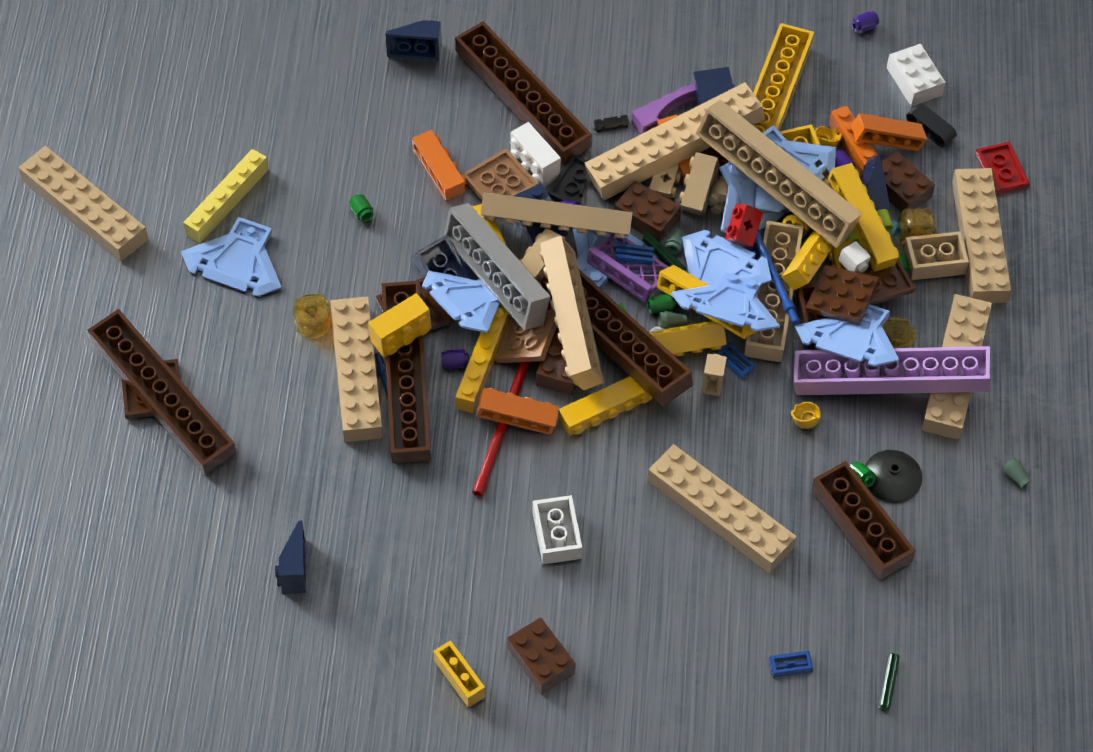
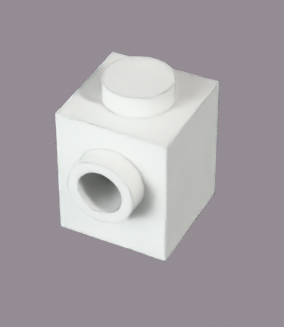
[838,241,871,273]

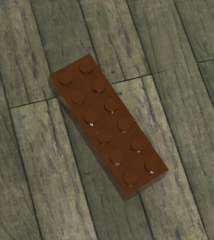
[811,461,916,580]

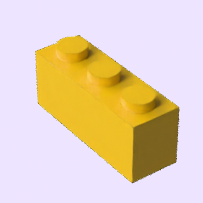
[433,640,485,708]

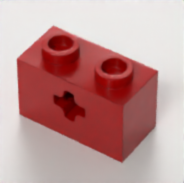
[725,204,764,247]

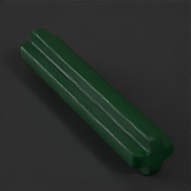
[642,232,686,271]
[879,653,900,711]

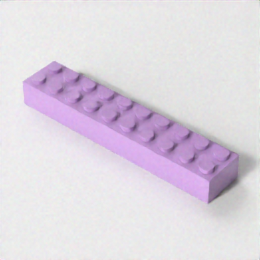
[793,346,991,395]

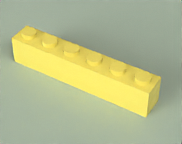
[183,149,269,244]

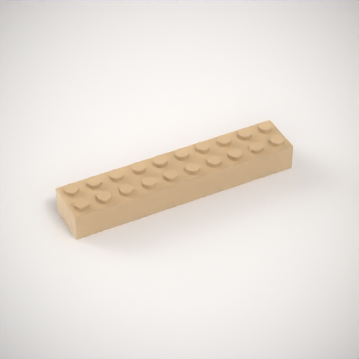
[585,82,765,200]
[696,99,862,248]

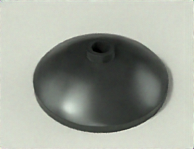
[866,450,922,503]

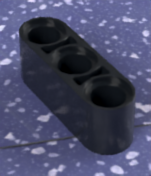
[906,103,957,148]

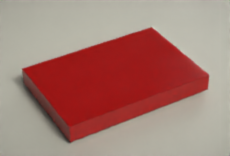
[975,142,1030,195]

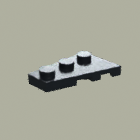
[547,154,588,204]

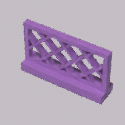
[587,234,668,302]

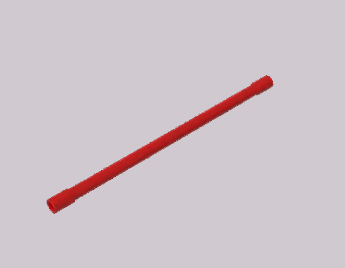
[472,303,551,497]

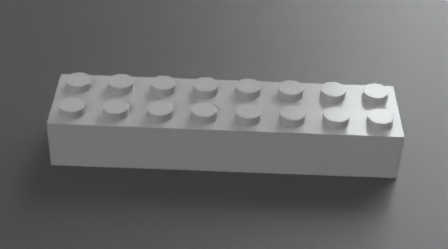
[444,203,550,331]

